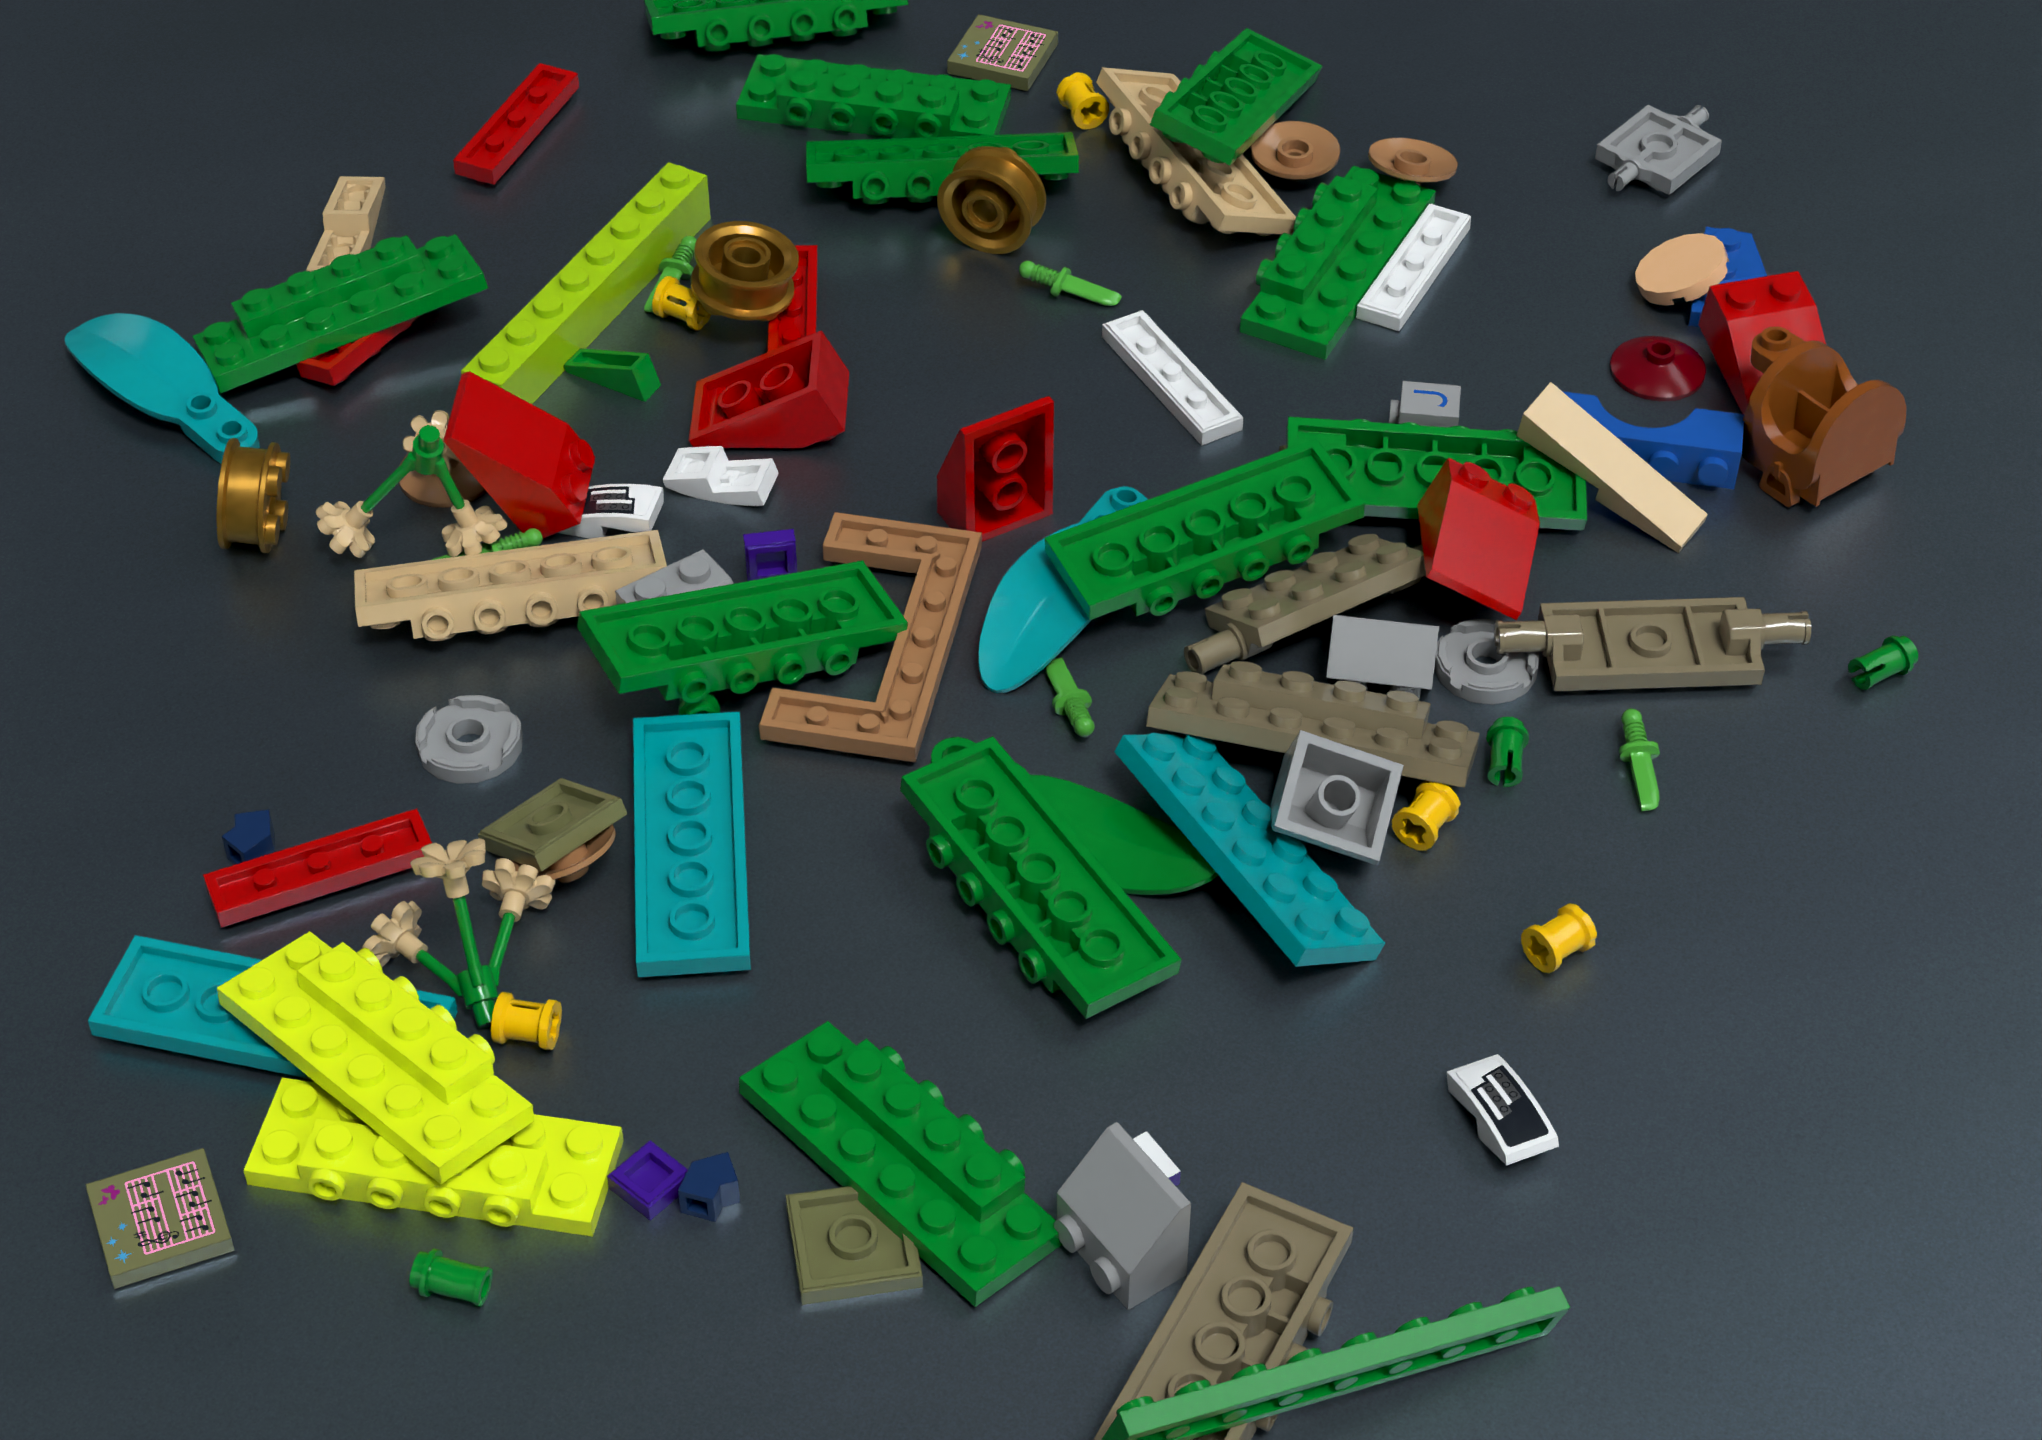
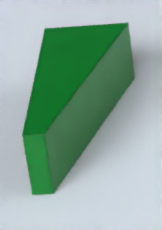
[564,348,661,402]

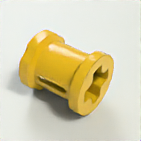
[1056,72,1109,130]
[652,276,712,330]
[1392,780,1461,851]
[1521,903,1597,974]
[491,992,562,1050]

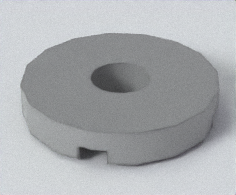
[1434,618,1539,705]
[415,695,523,784]

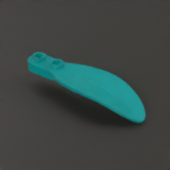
[64,313,260,464]
[978,486,1148,694]

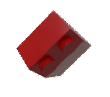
[1698,271,1826,414]
[689,330,849,448]
[443,371,595,538]
[937,396,1054,542]
[1417,457,1540,620]

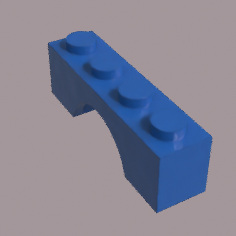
[1562,391,1744,490]

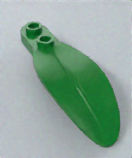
[930,737,1218,895]

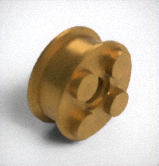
[937,146,1046,254]
[691,221,799,321]
[216,438,290,553]

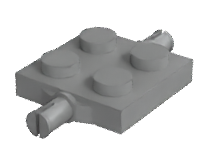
[1595,105,1722,195]

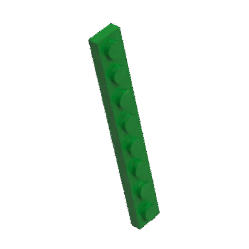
[1102,1286,1570,1440]

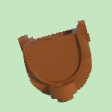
[1742,327,1907,507]

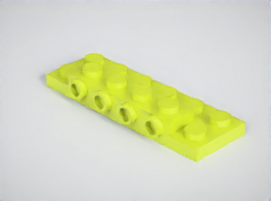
[217,931,534,1184]
[243,1077,624,1237]

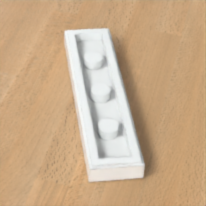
[1356,204,1471,331]
[1102,310,1243,446]

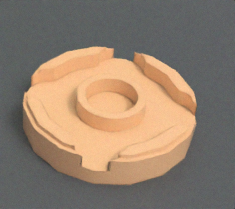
[1635,233,1729,306]

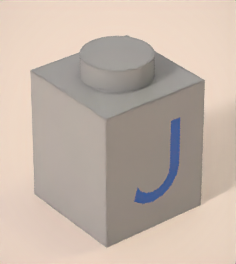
[1389,381,1461,427]

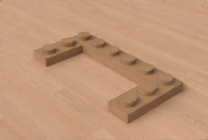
[759,512,982,762]

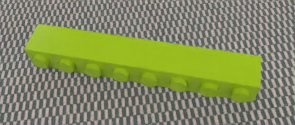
[461,162,711,404]

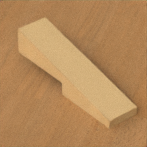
[306,176,386,272]
[1516,382,1708,553]

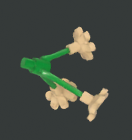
[316,410,507,558]
[362,838,556,1029]

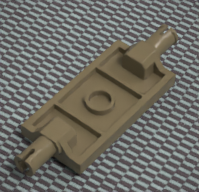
[1184,534,1426,674]
[1494,597,1811,691]

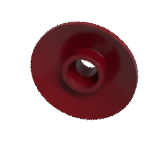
[1610,336,1706,402]

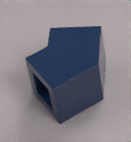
[222,809,276,865]
[678,1152,740,1222]

